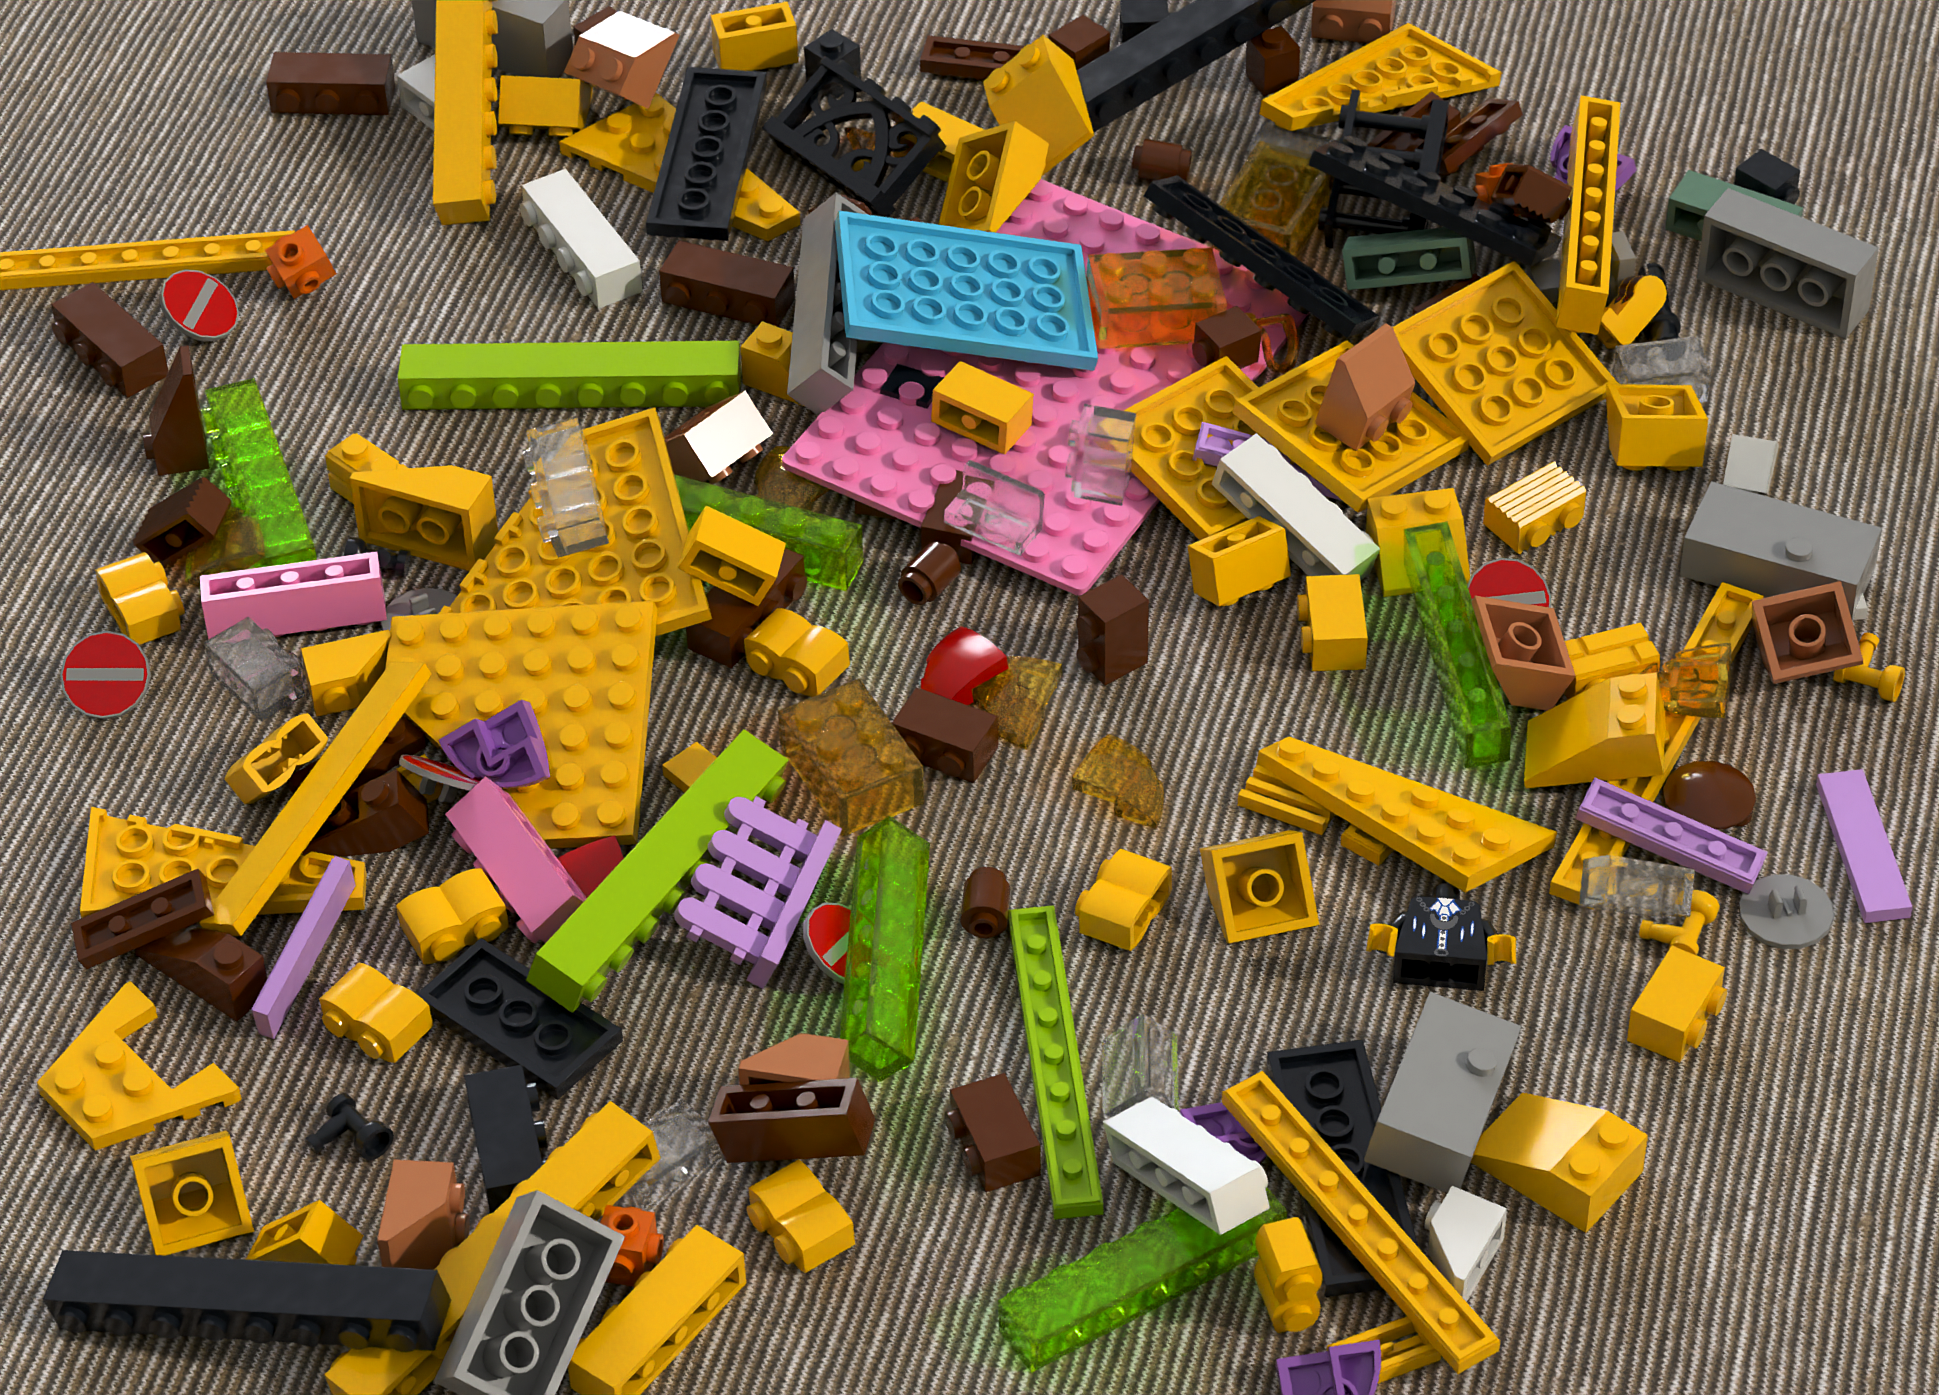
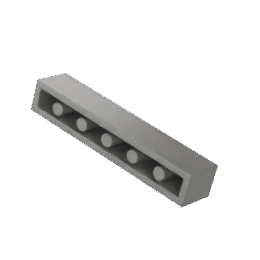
[787,192,867,415]

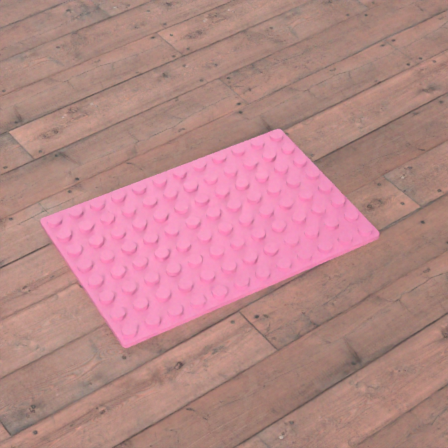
[782,179,1310,596]

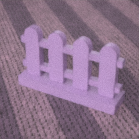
[674,796,842,989]

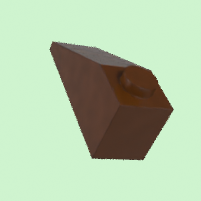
[143,345,210,476]
[135,925,267,1022]

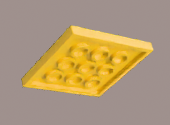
[1393,260,1619,466]
[1232,340,1470,513]
[1095,356,1294,540]

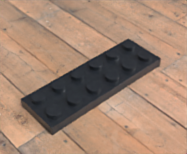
[646,67,767,241]
[1308,136,1562,267]
[1143,175,1379,338]
[1267,1039,1419,1297]

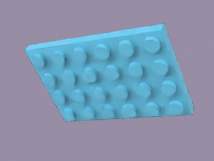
[835,211,1098,371]

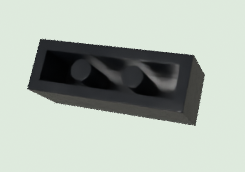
[464,1065,548,1214]

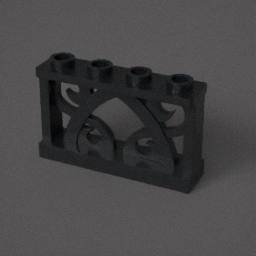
[762,56,947,218]

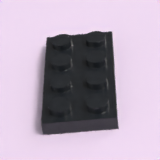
[417,938,623,1100]

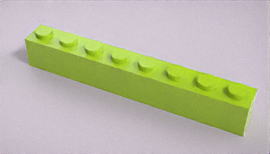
[398,341,742,410]
[526,729,788,1013]

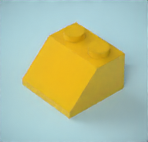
[498,75,593,138]
[1606,384,1708,471]
[1365,488,1470,597]
[1199,830,1319,944]
[130,1130,254,1255]

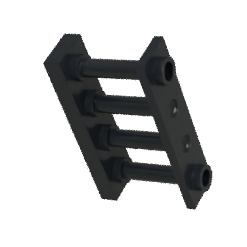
[1318,89,1449,248]

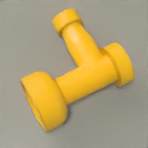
[1833,632,1905,702]
[1639,890,1720,956]

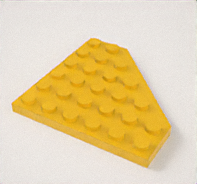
[438,407,712,637]
[385,601,658,849]

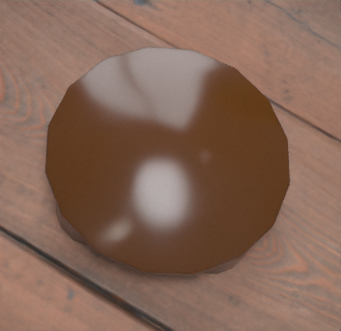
[1663,761,1756,830]

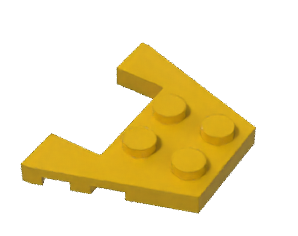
[37,981,242,1151]

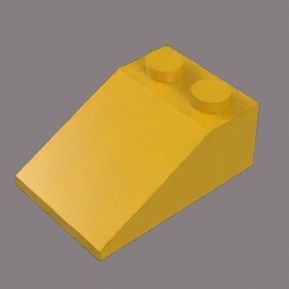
[983,35,1094,176]
[938,121,1049,233]
[350,465,499,571]
[1524,673,1665,789]
[1471,1092,1648,1233]

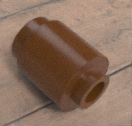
[1131,138,1192,182]
[898,542,961,605]
[960,867,1011,938]

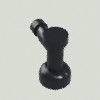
[344,537,411,577]
[305,1093,394,1160]

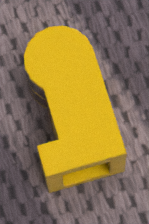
[1595,275,1667,349]

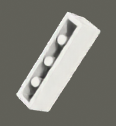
[520,169,643,309]
[1212,433,1380,581]
[1103,1096,1270,1235]

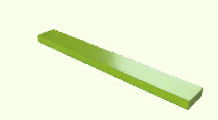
[1008,905,1103,1219]

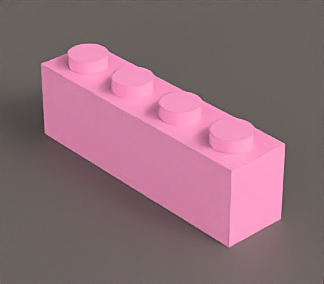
[200,552,387,645]
[445,776,587,944]

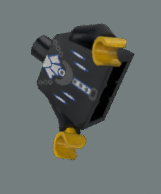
[1366,883,1516,991]

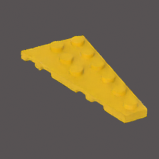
[1259,23,1502,131]
[559,92,801,241]
[1256,737,1557,893]
[80,807,367,918]

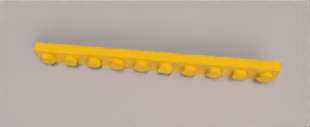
[1549,582,1764,910]

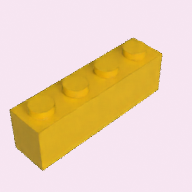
[568,1224,746,1395]

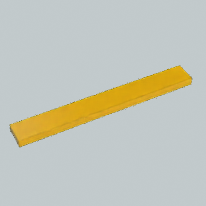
[0,230,295,290]
[199,662,432,936]
[1222,1071,1500,1374]

